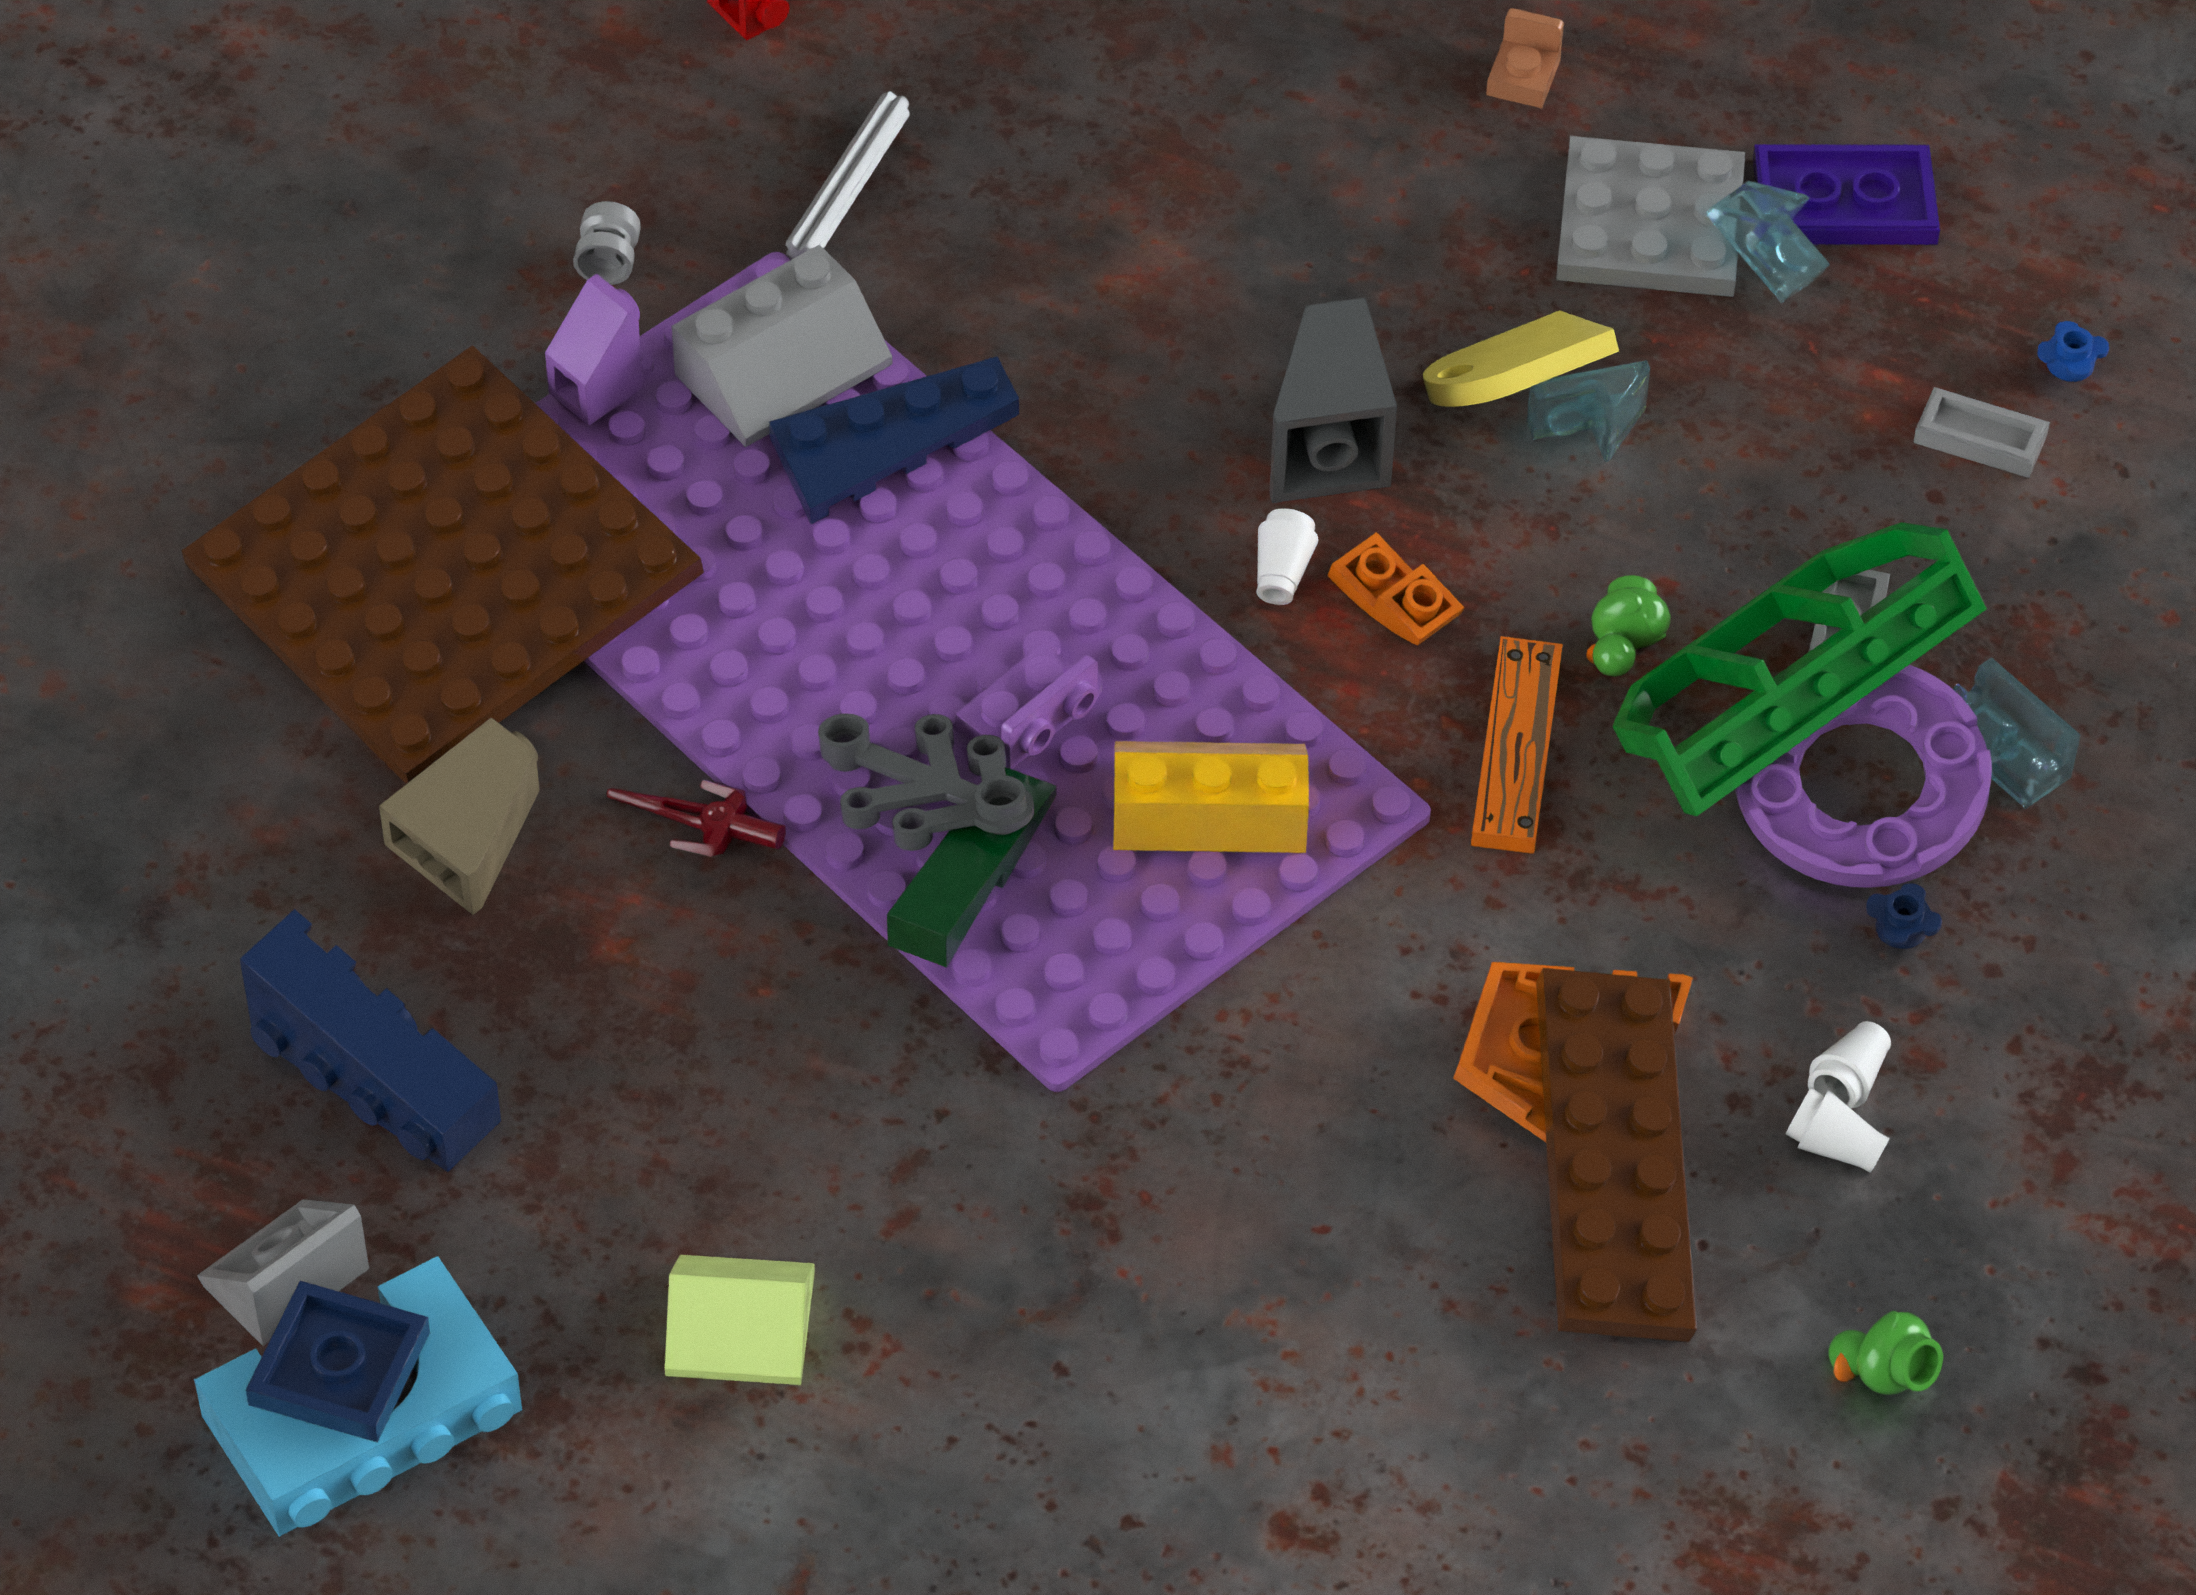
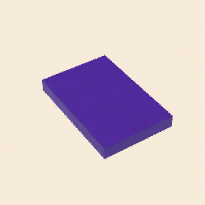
[1753,144,1940,245]

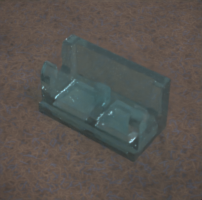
[1953,657,2081,809]

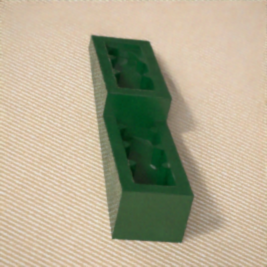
[887,767,1057,968]

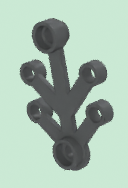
[818,714,1034,851]

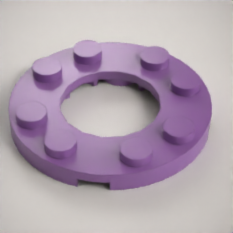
[1735,665,1992,888]

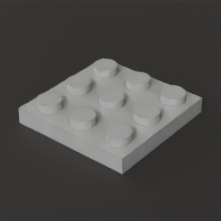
[1556,136,1745,297]

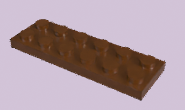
[1536,968,1697,1342]

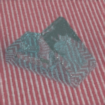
[1705,181,1830,303]
[1527,360,1650,462]

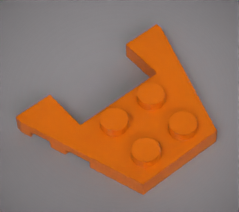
[1453,962,1693,1142]

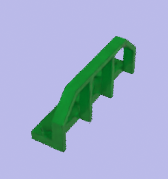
[1612,522,1987,816]

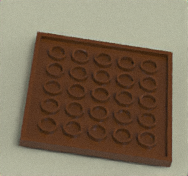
[181,345,704,784]

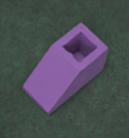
[545,274,643,426]

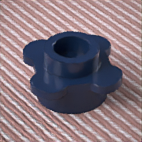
[1866,883,1942,949]

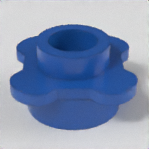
[2037,321,2109,382]

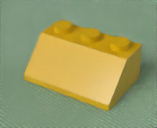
[1113,741,1309,853]

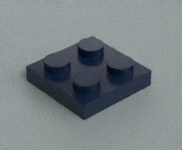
[246,1281,430,1443]

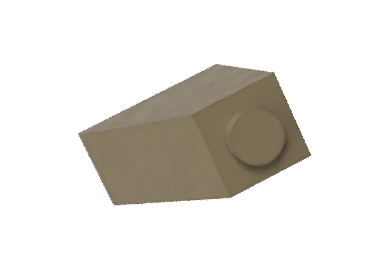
[379,718,540,915]

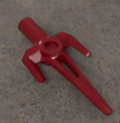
[606,780,786,857]

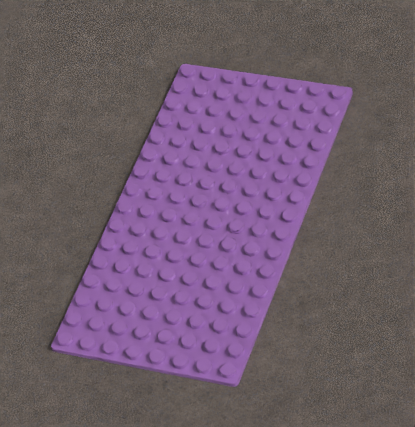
[535,252,1431,1092]

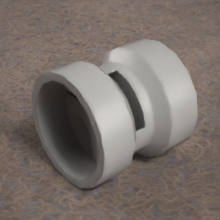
[573,201,641,285]

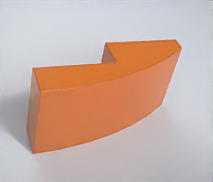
[1327,532,1465,646]

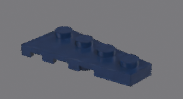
[769,356,1019,524]

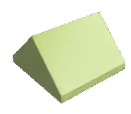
[665,1255,815,1385]

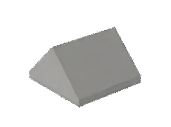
[197,1199,369,1346]

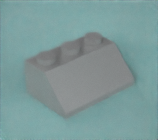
[671,244,892,447]

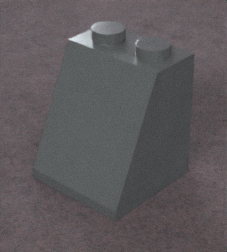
[1269,298,1397,503]

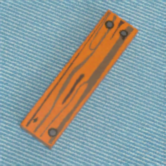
[1471,636,1563,854]

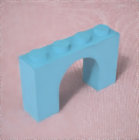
[194,1256,522,1537]

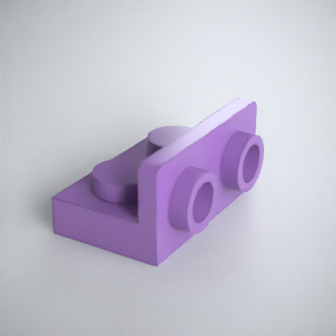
[955,642,1098,769]

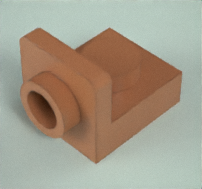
[1486,8,1564,108]

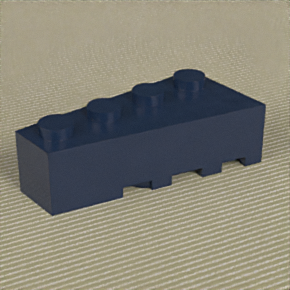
[240,909,501,1172]

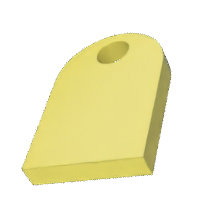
[1423,310,1619,407]

